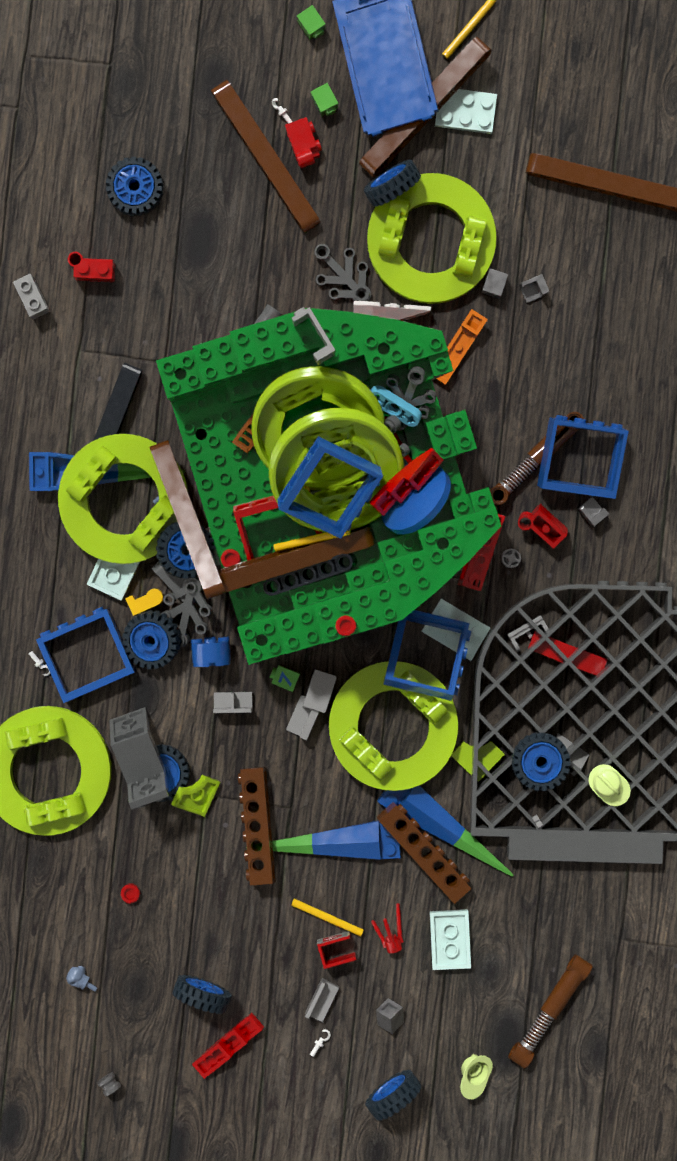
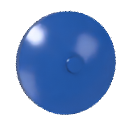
[382,467,451,534]

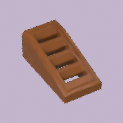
[232,412,254,454]

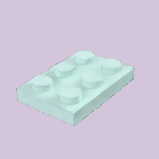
[435,89,497,134]
[87,559,140,601]
[422,599,490,661]
[430,910,471,970]

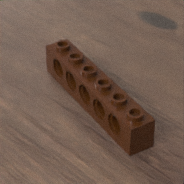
[238,767,276,886]
[377,801,472,904]

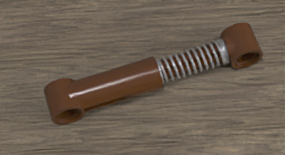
[490,412,584,505]
[508,954,593,1069]

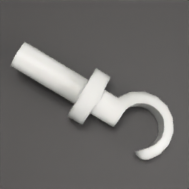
[272,98,292,123]
[29,651,51,676]
[310,1029,330,1057]

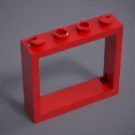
[233,486,322,560]
[457,514,505,591]

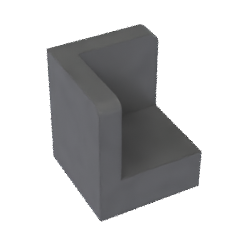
[481,269,508,299]
[519,274,550,303]
[578,497,609,527]
[376,998,404,1034]

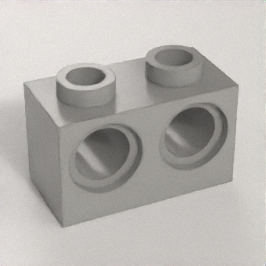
[13,274,50,320]

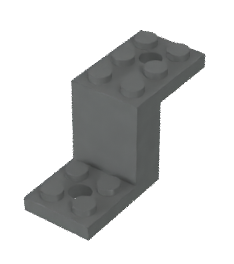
[109,707,169,810]

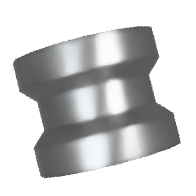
[501,549,521,568]
[97,1072,121,1096]

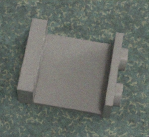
[292,307,335,365]

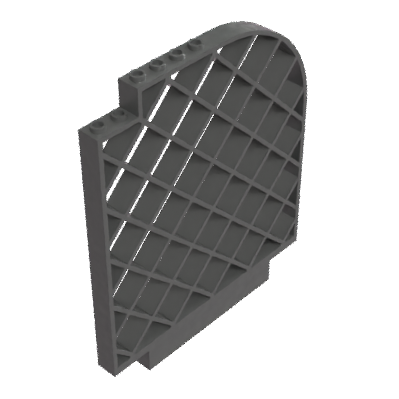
[470,581,677,864]

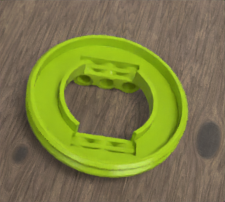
[367,173,496,304]
[251,366,385,491]
[269,408,404,532]
[58,434,188,564]
[329,662,458,791]
[0,706,111,836]

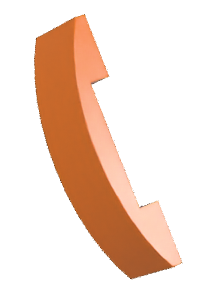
[436,309,488,384]

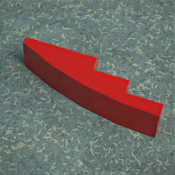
[369,448,443,516]
[528,631,608,676]
[192,1013,264,1079]

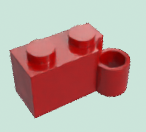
[285,117,322,168]
[68,251,115,282]
[518,504,568,549]

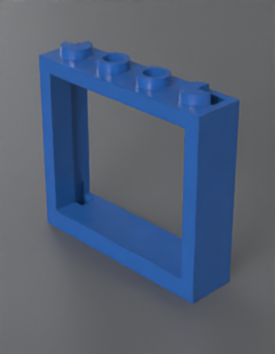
[537,415,629,499]
[277,436,383,539]
[36,607,136,703]
[383,610,471,701]

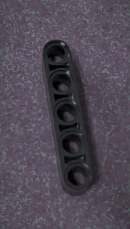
[93,363,143,441]
[263,553,357,596]

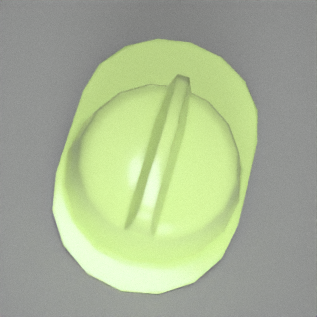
[589,765,631,806]
[460,1054,493,1099]

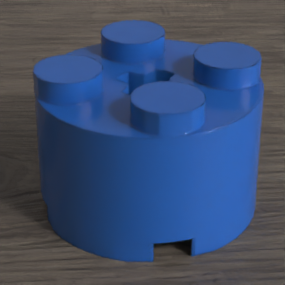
[191,637,231,667]

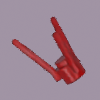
[371,903,404,954]

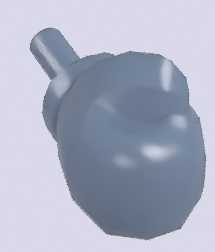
[66,966,97,992]

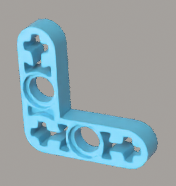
[371,385,422,427]

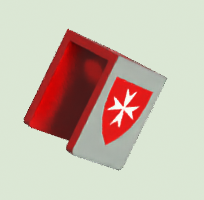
[317,931,356,969]

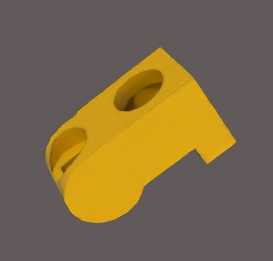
[125,588,164,616]

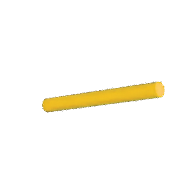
[442,0,497,59]
[274,529,351,552]
[291,899,364,937]

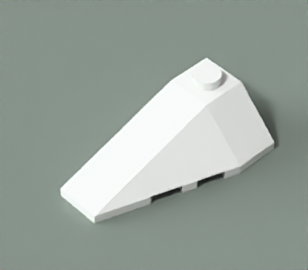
[353,301,431,321]

